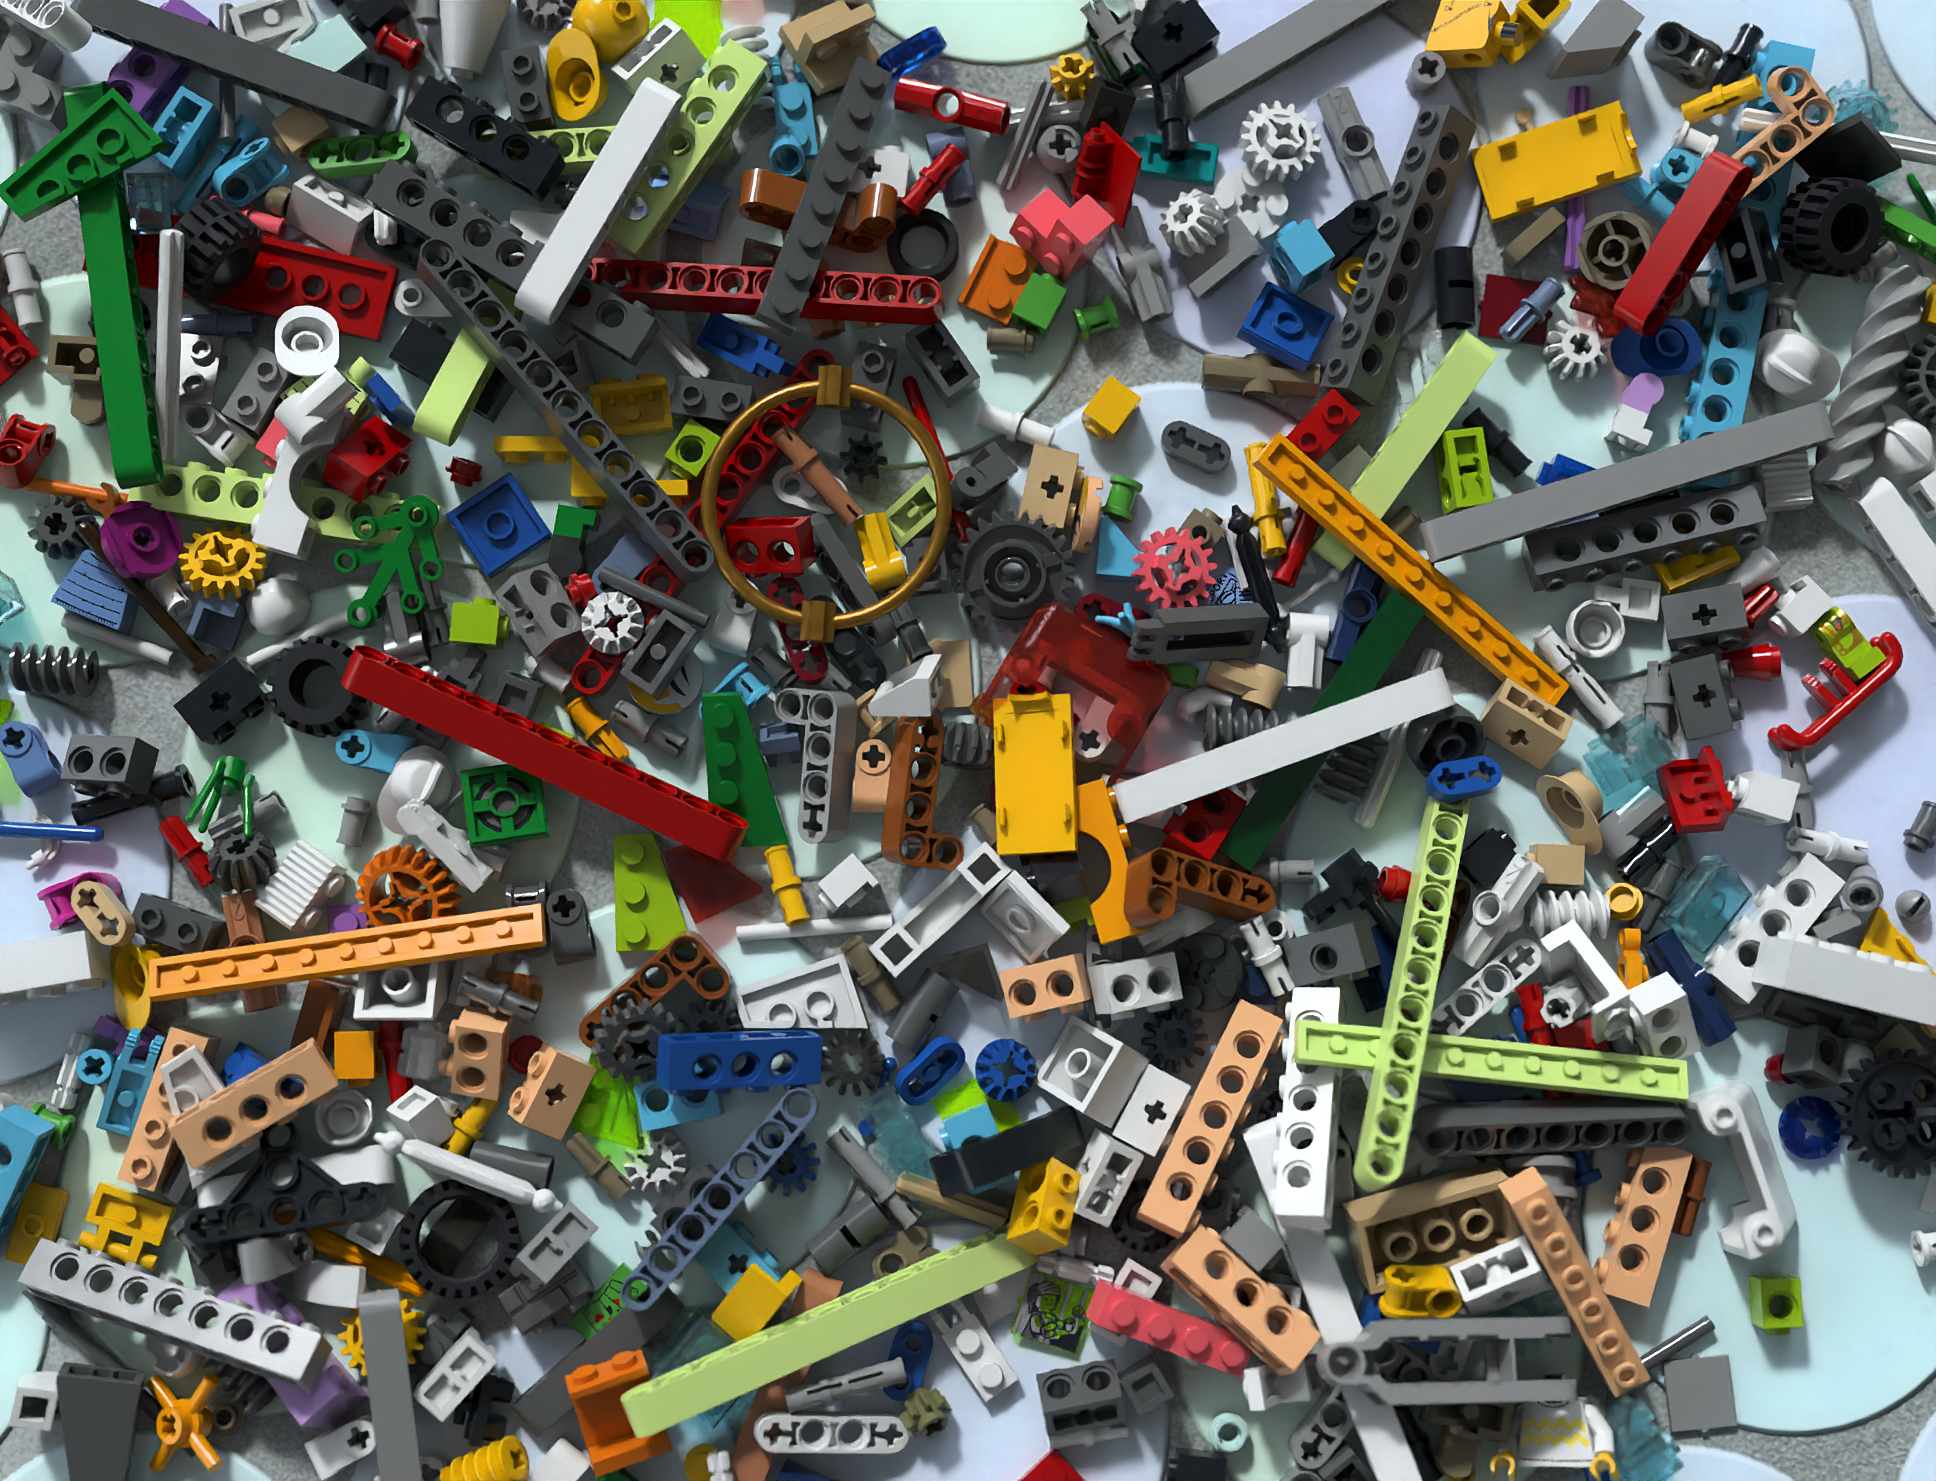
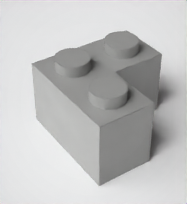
[0,23,68,133]

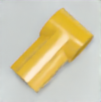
[853,512,908,593]

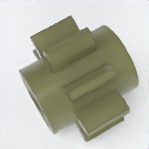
[899,1387,952,1439]

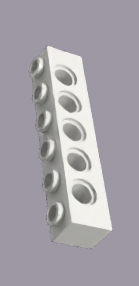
[1269,988,1347,1229]

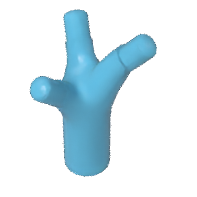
[1095,603,1136,638]

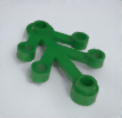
[334,495,446,630]

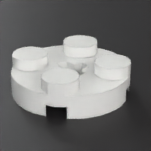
[1213,164,1289,243]

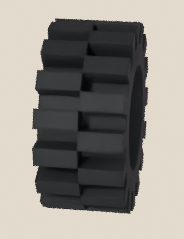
[1111,1179,1177,1254]

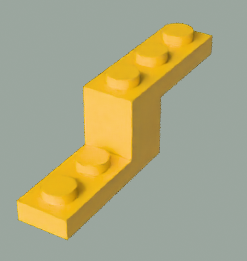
[494,435,692,510]

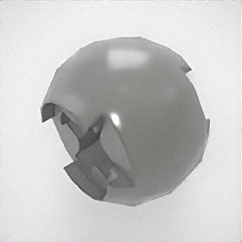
[1036,124,1083,174]

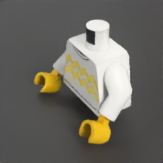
[1490,1373,1620,1481]

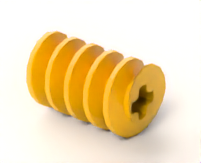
[440,1435,530,1481]

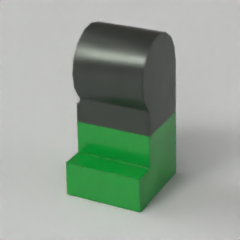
[549,504,601,582]

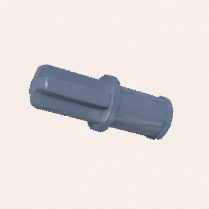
[1499,277,1566,344]

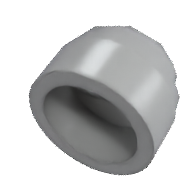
[1895,890,1931,921]

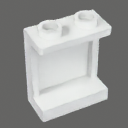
[1540,920,1630,1044]

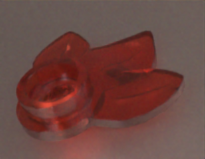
[1568,276,1623,339]

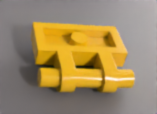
[78,1181,177,1272]

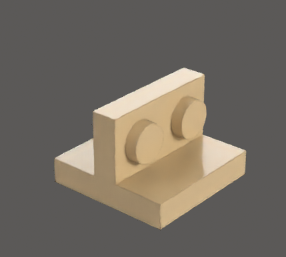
[778,0,883,96]

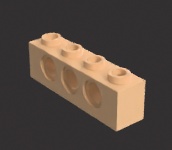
[116,1026,222,1192]
[168,1037,338,1170]
[1593,1147,1693,1307]
[1160,1224,1322,1377]

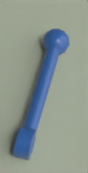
[858,1057,898,1136]

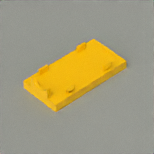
[1470,101,1642,224]
[993,691,1078,857]

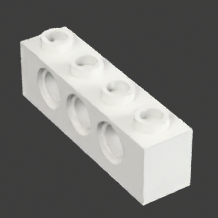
[1704,852,1846,1004]

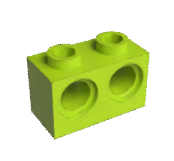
[1433,427,1494,516]

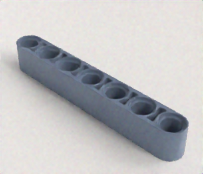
[620,1087,819,1311]

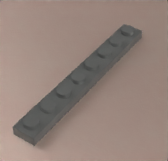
[754,56,892,335]

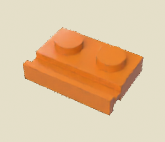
[958,234,1040,328]

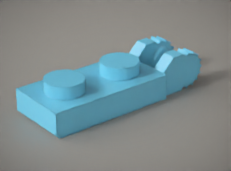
[770,56,818,163]
[96,1027,166,1138]

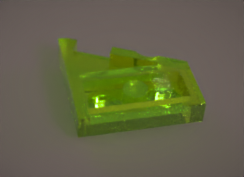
[570,1053,645,1150]

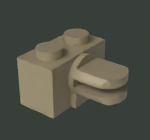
[46,334,107,428]
[1419,1380,1515,1478]

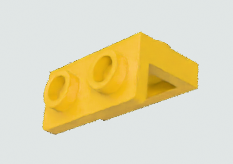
[589,373,674,437]

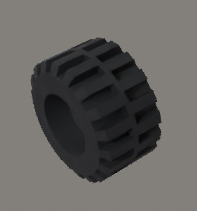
[1777,175,1885,277]
[158,197,263,304]
[266,636,373,738]

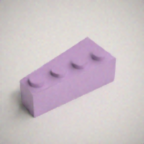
[218,1275,369,1428]

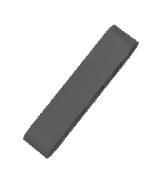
[511,1284,685,1437]

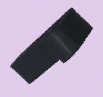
[928,1105,1087,1197]

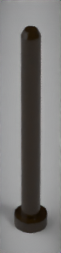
[76,521,218,677]

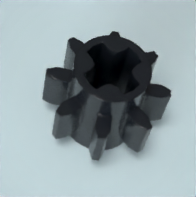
[839,433,888,484]

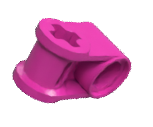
[37,872,121,931]

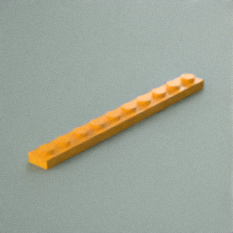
[1251,432,1570,707]
[148,904,546,1002]

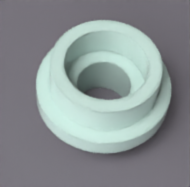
[1209,1412,1249,1454]

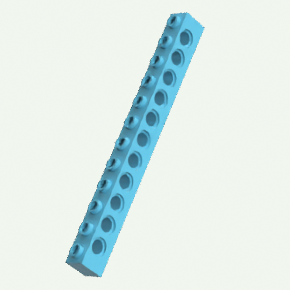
[1678,40,1816,493]

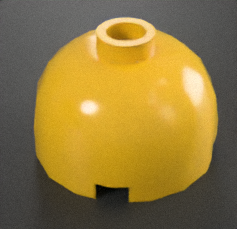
[571,0,650,64]

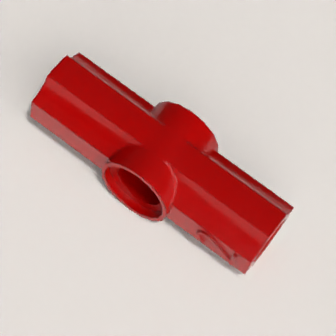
[893,76,1012,136]

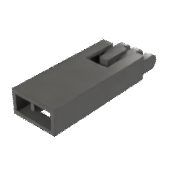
[1127,603,1270,664]

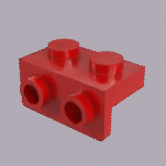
[1655,746,1735,835]

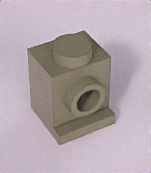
[1165,508,1226,565]

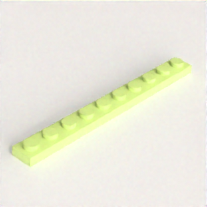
[1294,1019,1689,1104]

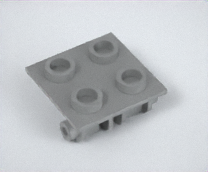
[146,331,228,406]

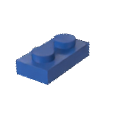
[366,373,415,429]

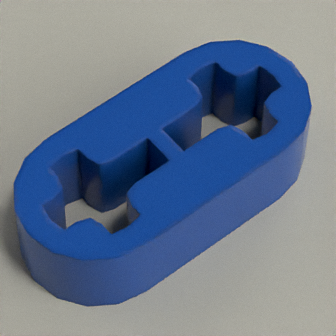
[1425,756,1502,802]

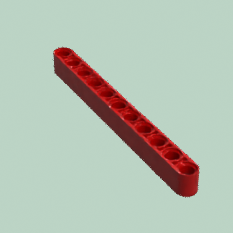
[572,258,945,325]
[571,349,836,698]
[341,645,749,862]

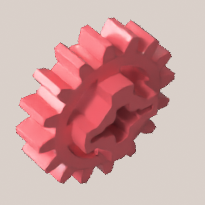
[1131,527,1217,609]

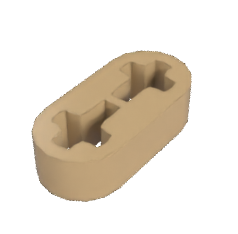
[71,881,136,947]

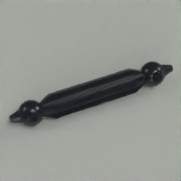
[1228,505,1288,654]

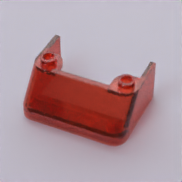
[978,602,1173,785]

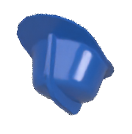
[1611,315,1702,378]

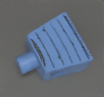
[50,549,146,635]

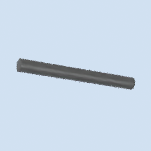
[219,3,236,145]

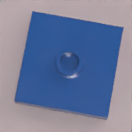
[1236,281,1335,373]
[446,472,553,579]

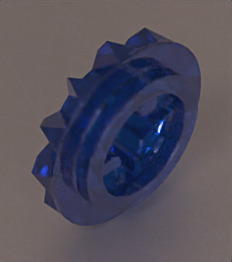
[1778,1096,1843,1160]

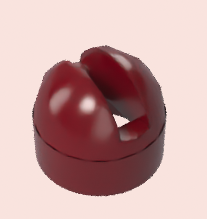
[1764,1053,1795,1086]

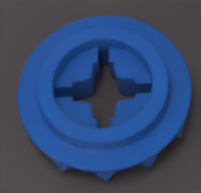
[975,1039,1037,1102]

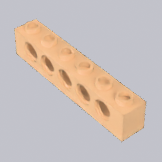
[1135,999,1285,1239]
[1498,1166,1651,1398]

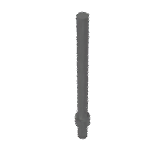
[22,1289,196,1458]

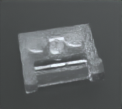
[1393,328,1469,417]

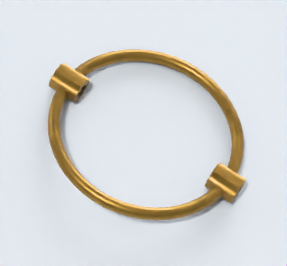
[701,365,952,643]

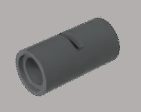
[885,967,960,1054]
[469,1140,555,1190]
[806,1193,892,1275]

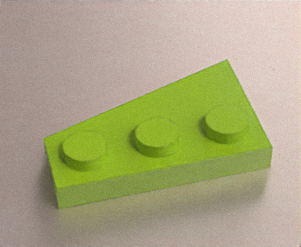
[613,833,695,952]

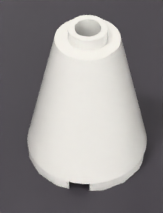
[439,0,512,81]

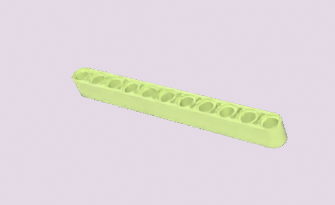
[1354,779,1471,1192]
[621,1222,1040,1438]

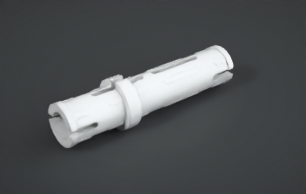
[1530,625,1624,730]

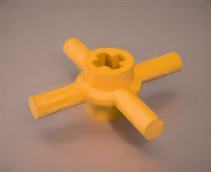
[146,1373,223,1473]

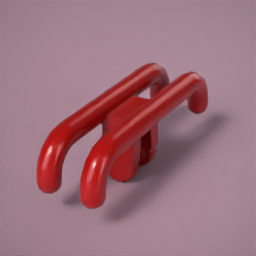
[1767,632,1904,752]

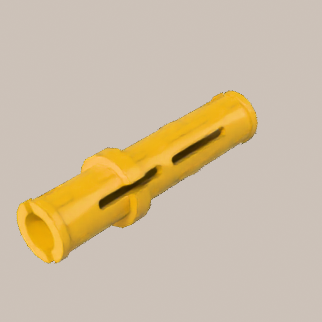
[1244,442,1287,558]

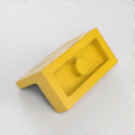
[711,1263,803,1342]

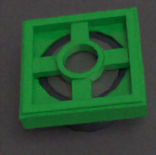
[460,764,550,849]

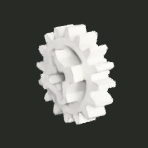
[1237,101,1322,182]

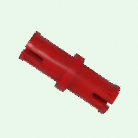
[899,143,967,218]

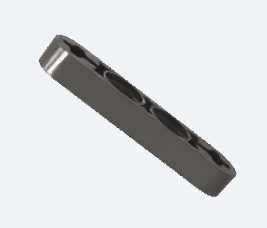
[810,512,897,648]

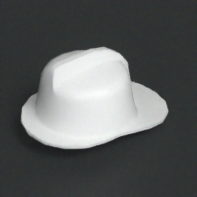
[275,305,339,377]
[1753,329,1841,402]
[1869,402,1936,484]
[378,745,454,836]

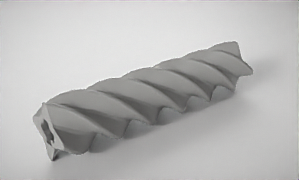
[1809,265,1933,497]

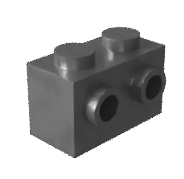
[620,608,702,701]

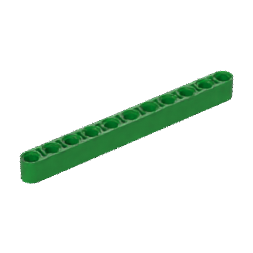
[64,81,164,490]

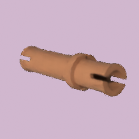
[770,422,865,528]

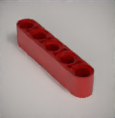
[1612,151,1753,338]

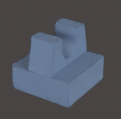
[760,722,801,768]

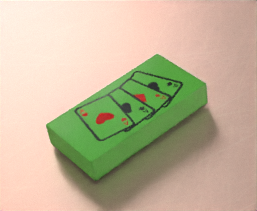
[569,1263,649,1341]

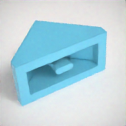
[1095,515,1155,584]

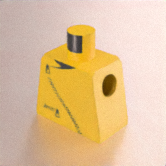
[1424,0,1524,68]

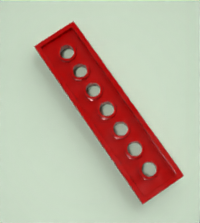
[82,204,400,343]

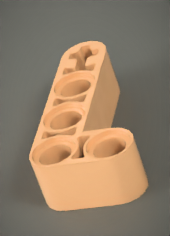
[1731,66,1835,199]

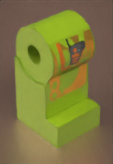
[1808,606,1887,682]

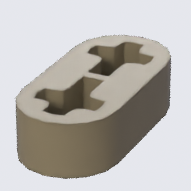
[1500,206,1567,269]

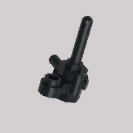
[1300,848,1401,948]

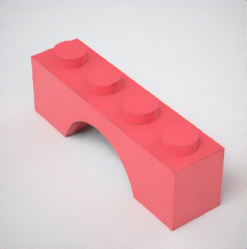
[1085,1278,1252,1378]

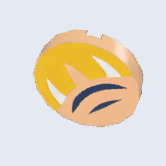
[1071,475,1104,553]

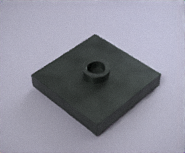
[1793,112,1902,184]

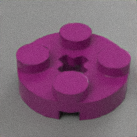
[100,500,183,579]

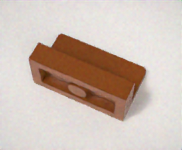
[289,979,351,1062]

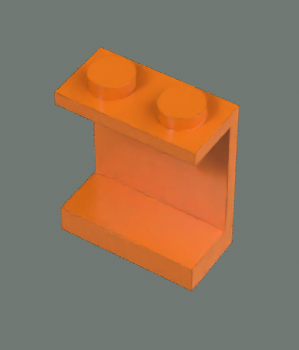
[564,1349,673,1478]

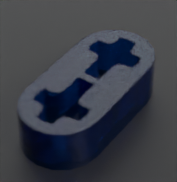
[876,26,947,81]

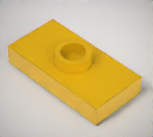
[5,1181,70,1265]

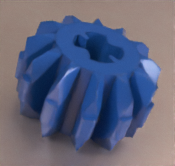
[753,1131,821,1196]

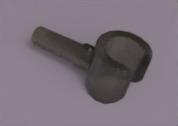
[634,1230,683,1280]

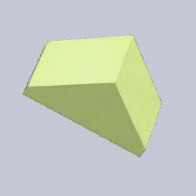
[885,474,936,548]

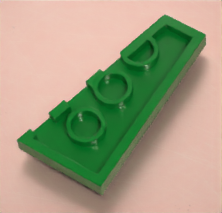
[0,88,168,223]
[702,692,790,847]

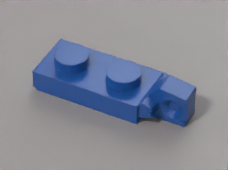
[696,313,797,379]

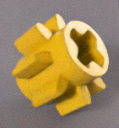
[1050,53,1095,102]

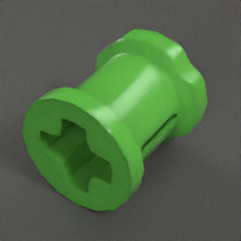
[1073,296,1120,342]
[1100,475,1143,523]
[30,1102,77,1149]

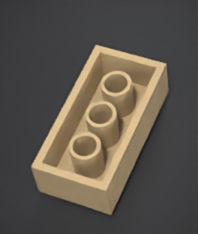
[1342,1161,1520,1295]

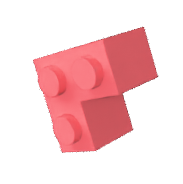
[1009,188,1115,284]

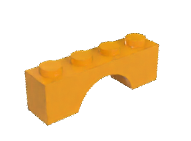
[1076,778,1148,946]

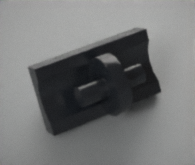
[452,1369,515,1447]

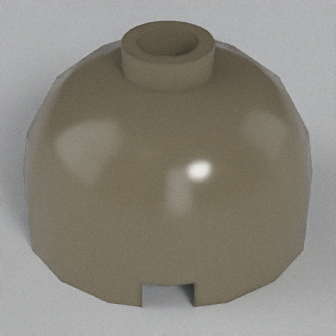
[1576,210,1656,290]

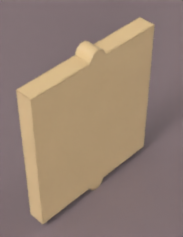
[906,638,973,713]

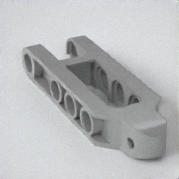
[1317,1317,1578,1405]

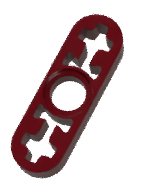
[767,576,829,685]

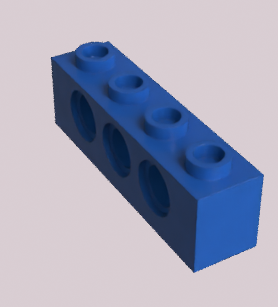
[656,1029,823,1096]

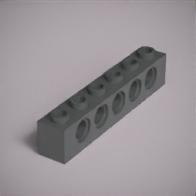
[1521,480,1768,592]

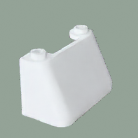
[1680,1080,1796,1259]

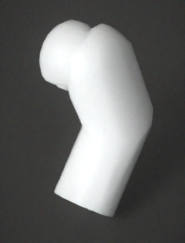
[1177,686,1234,721]

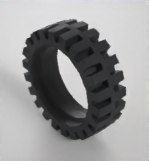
[399,1179,519,1299]

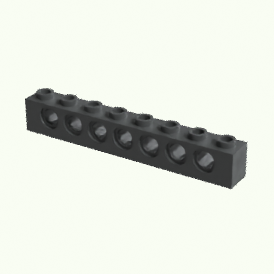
[1320,104,1477,407]
[365,158,660,367]

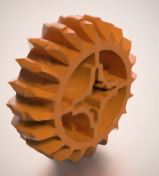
[355,844,463,927]

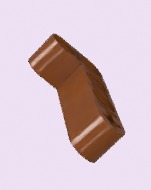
[739,169,898,253]
[881,713,965,870]
[1123,847,1275,929]
[579,930,731,1048]

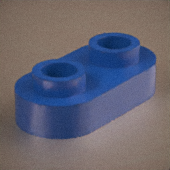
[895,1036,965,1106]
[882,1321,934,1401]

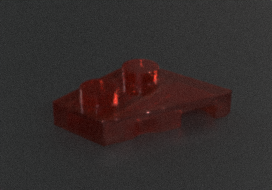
[662,844,764,925]

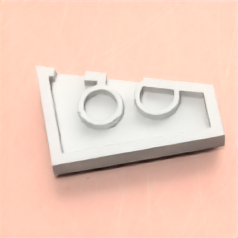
[732,953,868,1028]
[160,1044,260,1189]

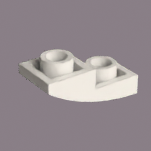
[291,1258,367,1308]

